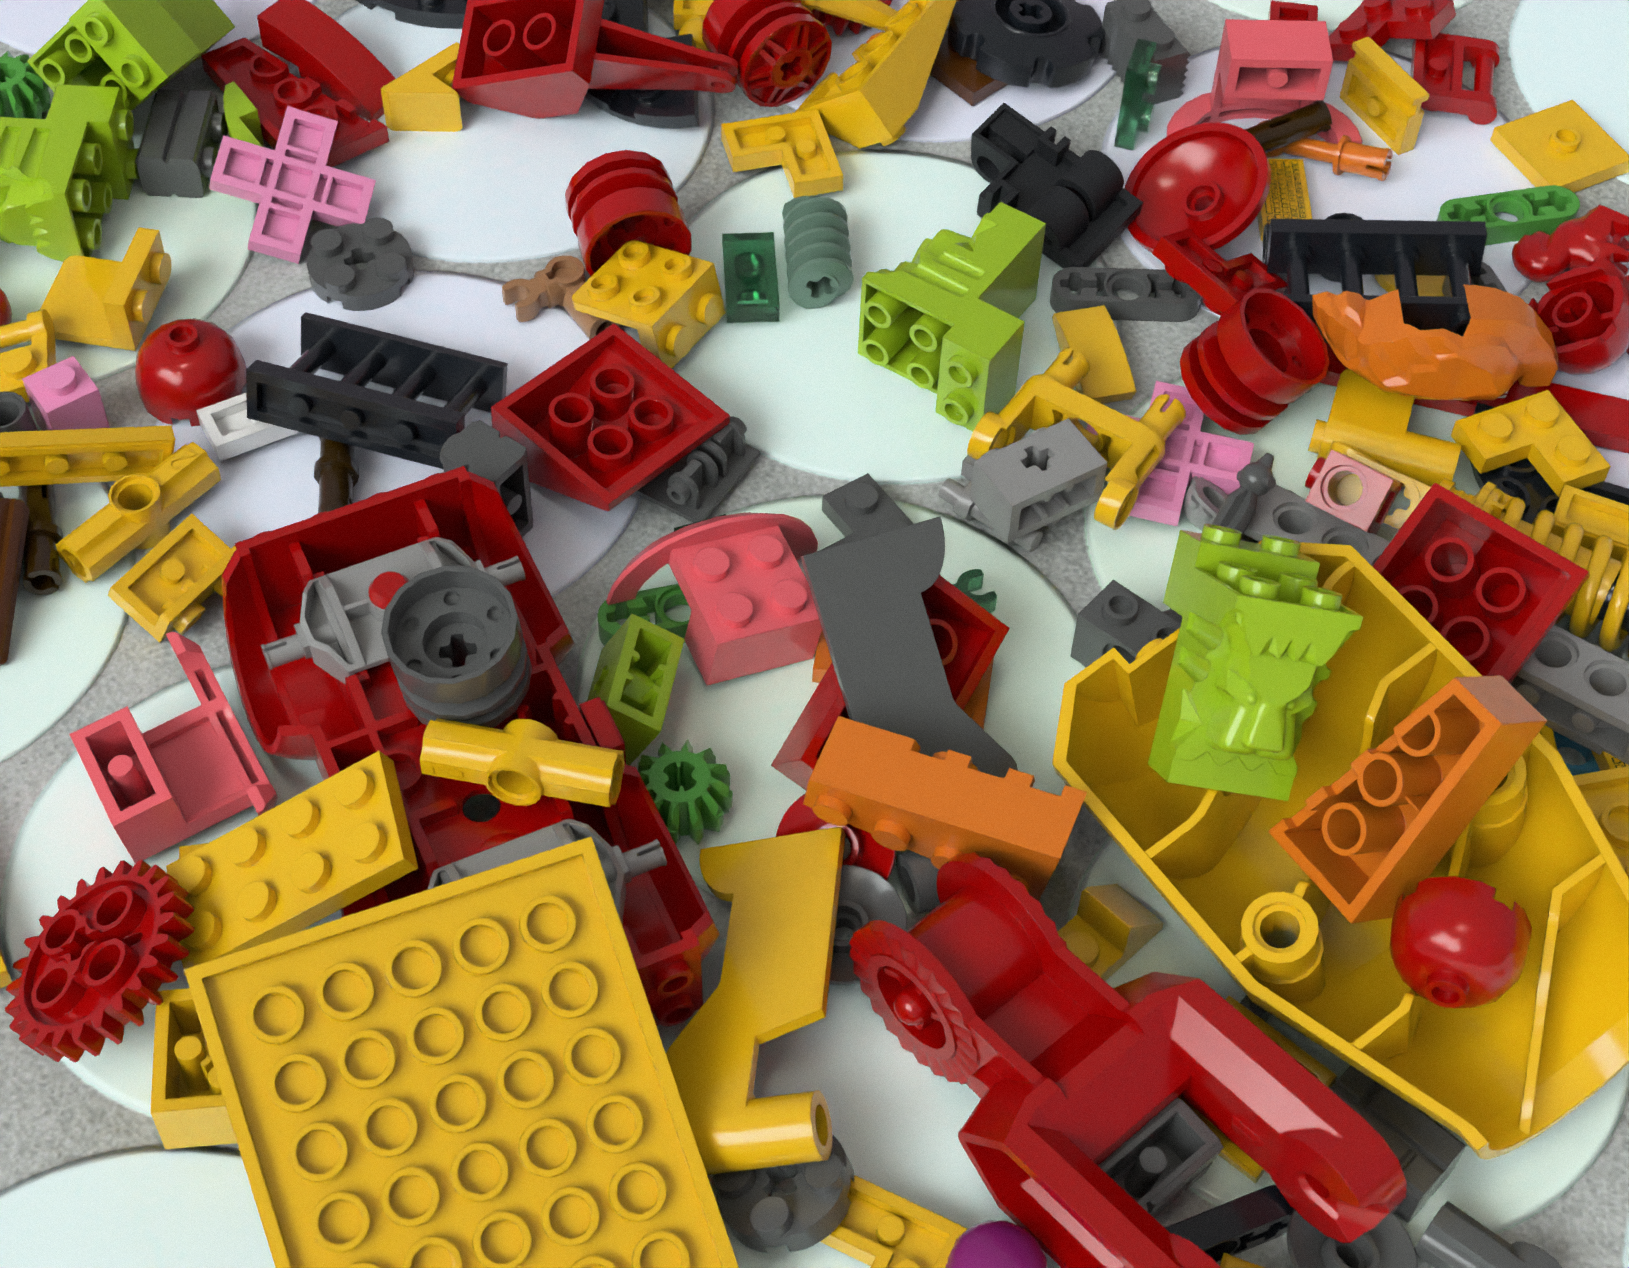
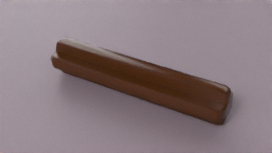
[0,498,29,666]

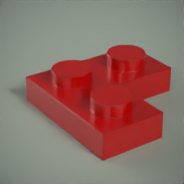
[1329,0,1456,62]
[1152,229,1288,316]

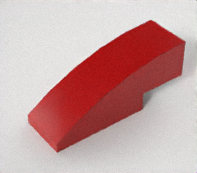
[257,0,396,121]

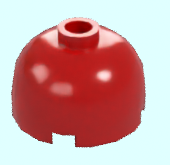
[1528,266,1629,375]
[135,318,247,426]
[1389,876,1532,1008]

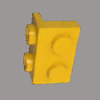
[107,513,240,643]

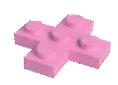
[209,106,376,264]
[1086,381,1254,526]

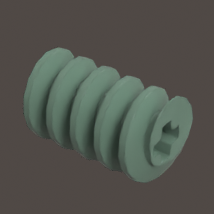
[782,196,854,309]

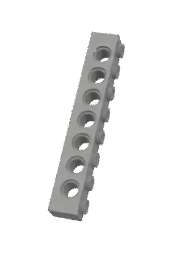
[1240,484,1629,765]

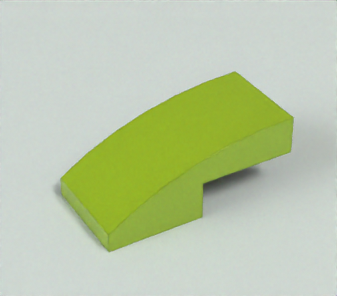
[223,82,265,147]

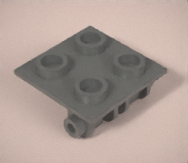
[635,416,761,523]

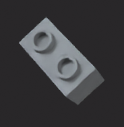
[970,418,1107,543]

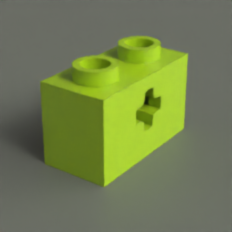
[587,614,685,765]

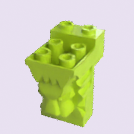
[27,0,236,111]
[0,84,140,262]
[858,201,1046,432]
[1148,524,1363,801]

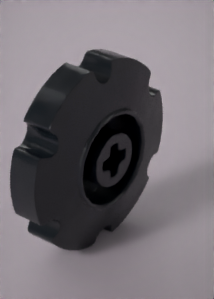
[948,0,1104,88]

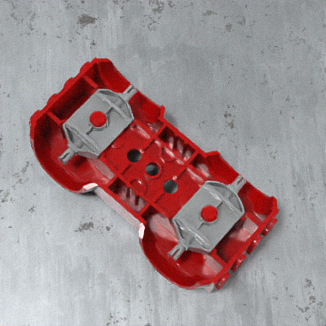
[222,466,720,1027]

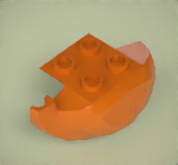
[1312,284,1558,400]

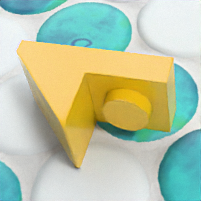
[381,42,463,132]
[1057,884,1164,981]

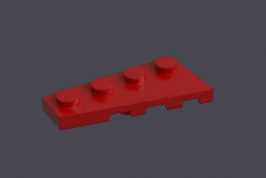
[201,37,389,167]

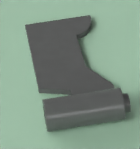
[800,516,1065,914]

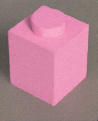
[22,356,110,431]

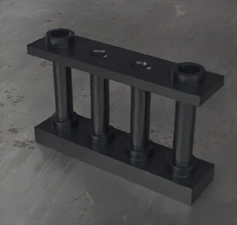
[1266,219,1487,343]
[246,312,508,469]

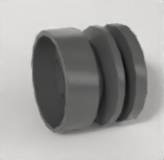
[381,565,532,728]

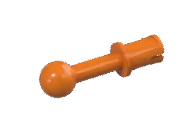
[1258,120,1393,181]

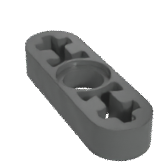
[1049,267,1202,322]

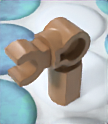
[502,255,621,340]

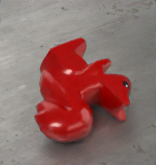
[1511,205,1629,283]

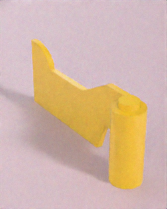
[1308,275,1470,487]
[666,826,845,1175]

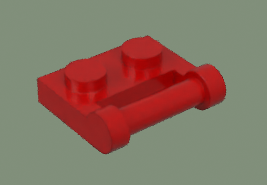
[1410,33,1500,125]

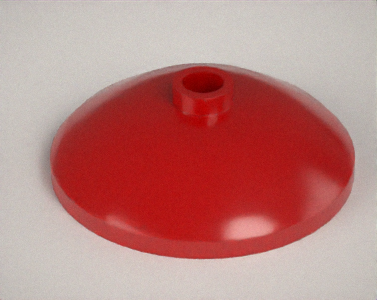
[1124,122,1271,252]

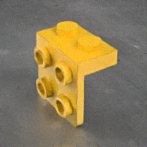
[40,227,171,351]
[572,240,726,369]

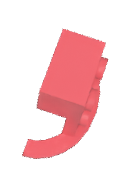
[1166,19,1363,144]
[606,512,822,686]
[69,631,278,864]

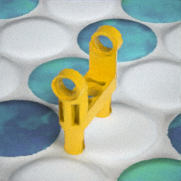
[967,348,1186,531]

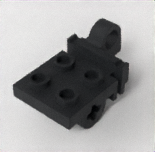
[971,103,1143,268]

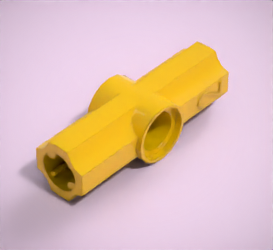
[55,442,221,583]
[419,718,625,807]

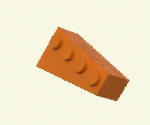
[1268,675,1547,924]
[803,716,1087,901]

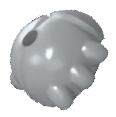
[1183,476,1228,531]

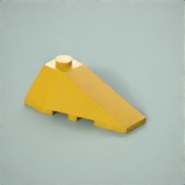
[795,0,956,149]

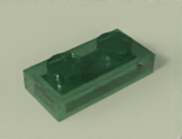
[1114,38,1162,151]
[722,232,780,323]

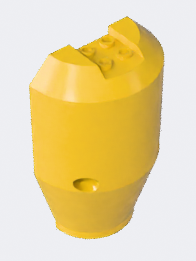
[1052,540,1629,1160]

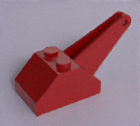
[452,0,739,119]

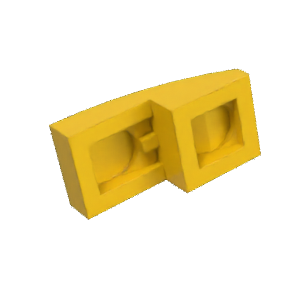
[1052,305,1137,404]

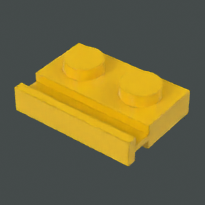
[1339,36,1430,155]

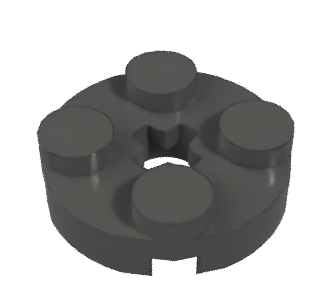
[307,217,414,311]
[713,1134,854,1253]

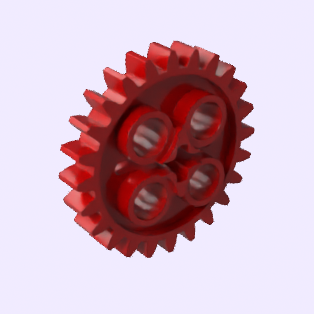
[5,859,195,1063]

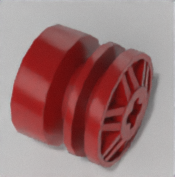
[702,0,832,107]
[565,150,692,276]
[1179,288,1330,435]

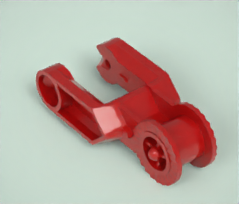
[849,852,1407,1268]

